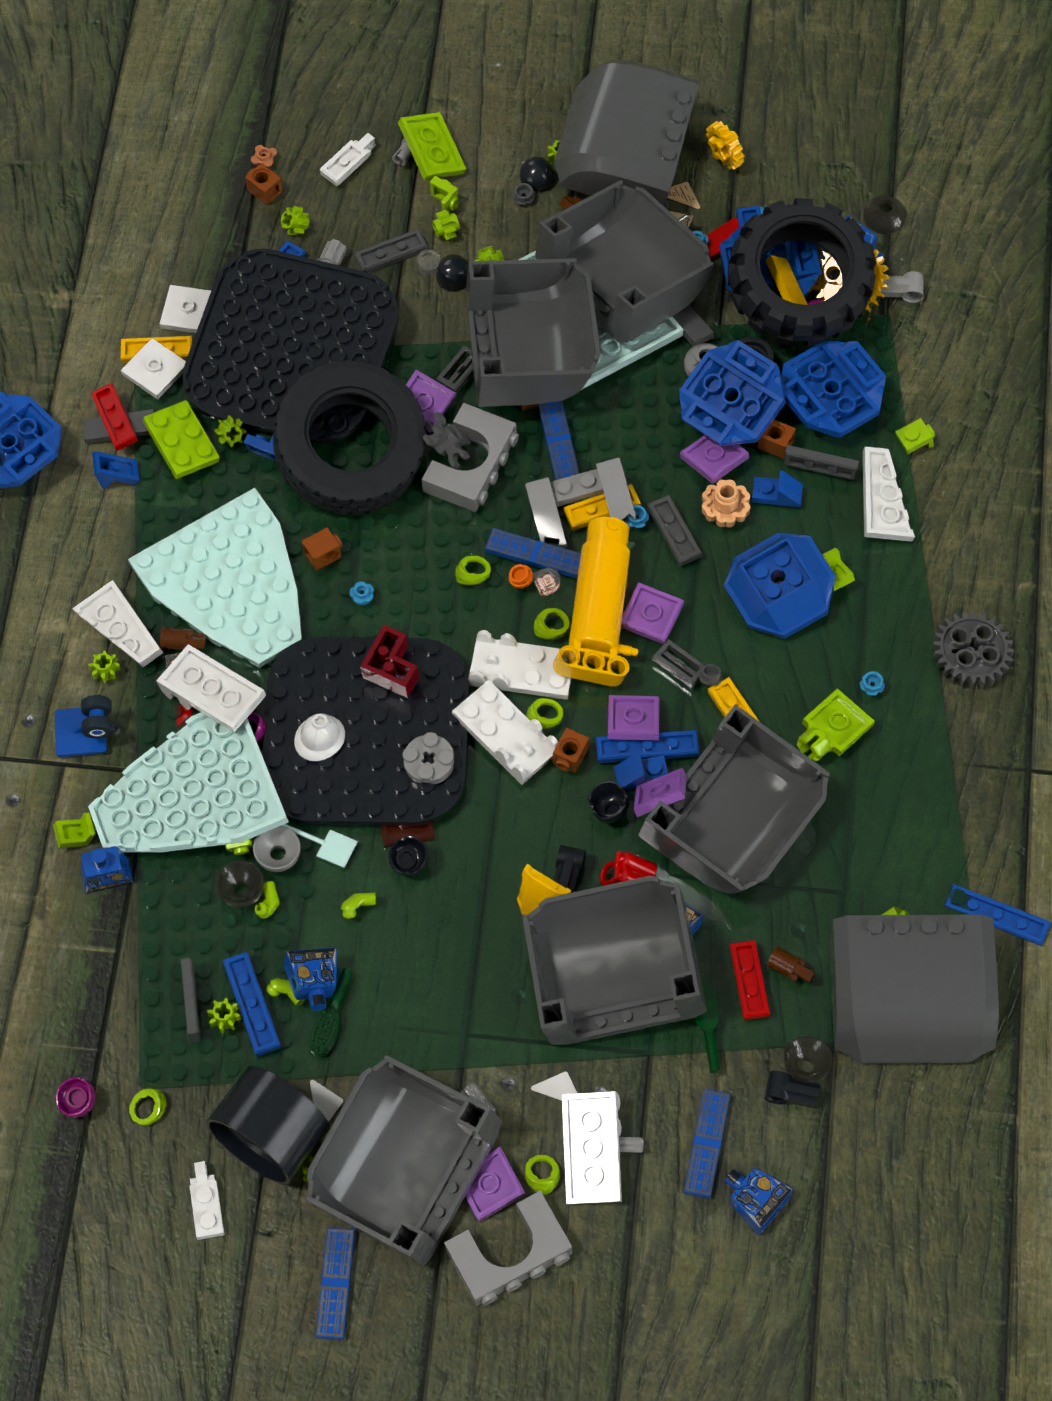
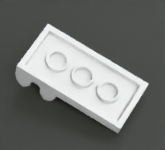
[468,630,571,700]
[156,644,266,733]
[452,680,558,785]
[562,1091,622,1204]

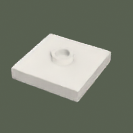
[160,285,211,333]
[121,338,186,400]

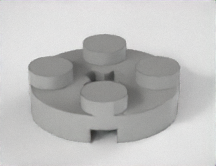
[403,732,454,784]

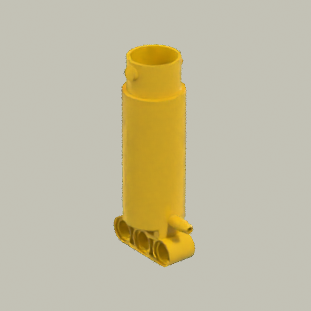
[553,517,638,686]

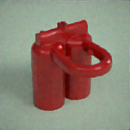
[600,851,657,886]

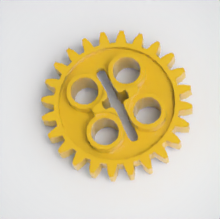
[813,249,890,312]

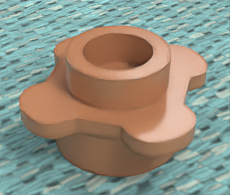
[251,145,277,168]

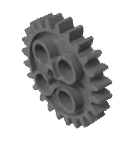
[931,611,1014,688]

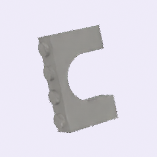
[422,403,519,512]
[444,1191,572,1306]

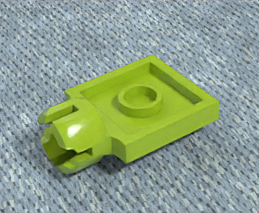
[797,689,875,761]

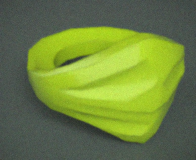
[455,556,491,585]
[534,608,570,640]
[526,698,563,729]
[129,1088,167,1126]
[525,1155,560,1195]

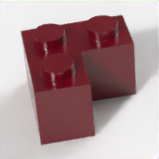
[360,625,419,698]

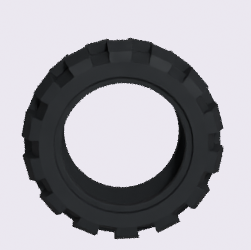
[728,198,876,347]

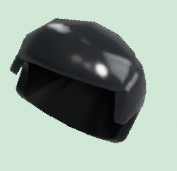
[519,156,554,192]
[436,254,468,291]
[588,781,629,823]
[388,835,428,876]

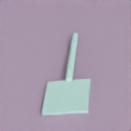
[281,824,358,868]

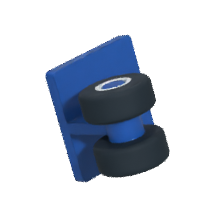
[55,695,113,757]

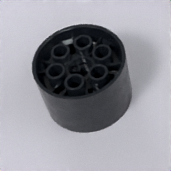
[206,1066,330,1185]

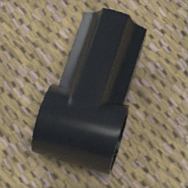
[553,845,586,893]
[764,1071,820,1108]

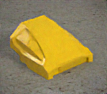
[517,864,571,915]

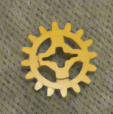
[706,121,745,170]

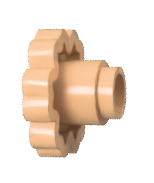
[702,480,750,527]

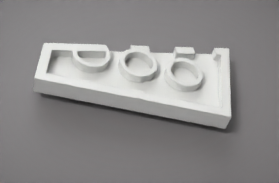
[862,447,915,542]
[72,580,163,667]

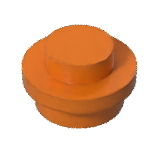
[509,564,533,589]

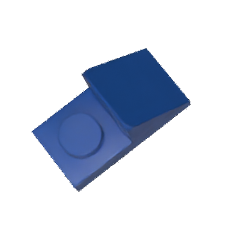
[244,434,276,462]
[92,451,140,489]
[752,470,803,507]
[614,753,668,791]

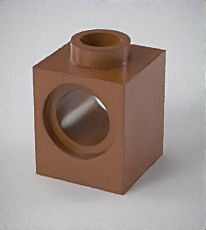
[245,163,283,205]
[758,419,796,459]
[302,527,342,571]
[553,728,589,773]

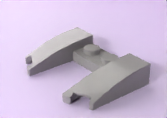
[525,457,636,548]

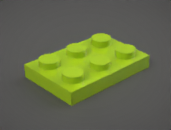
[398,112,466,180]
[143,400,220,479]

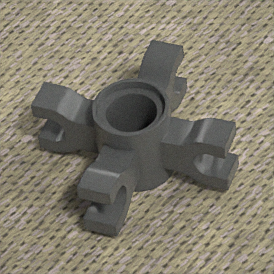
[422,412,471,469]

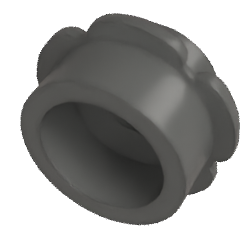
[512,183,535,205]
[698,664,723,687]

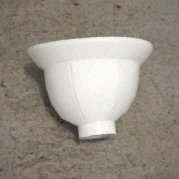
[294,713,345,761]

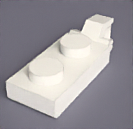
[320,133,376,187]
[189,1161,225,1240]

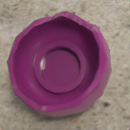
[55,1077,96,1118]

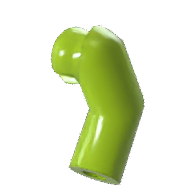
[255,881,280,918]
[341,892,376,919]
[267,978,305,1006]

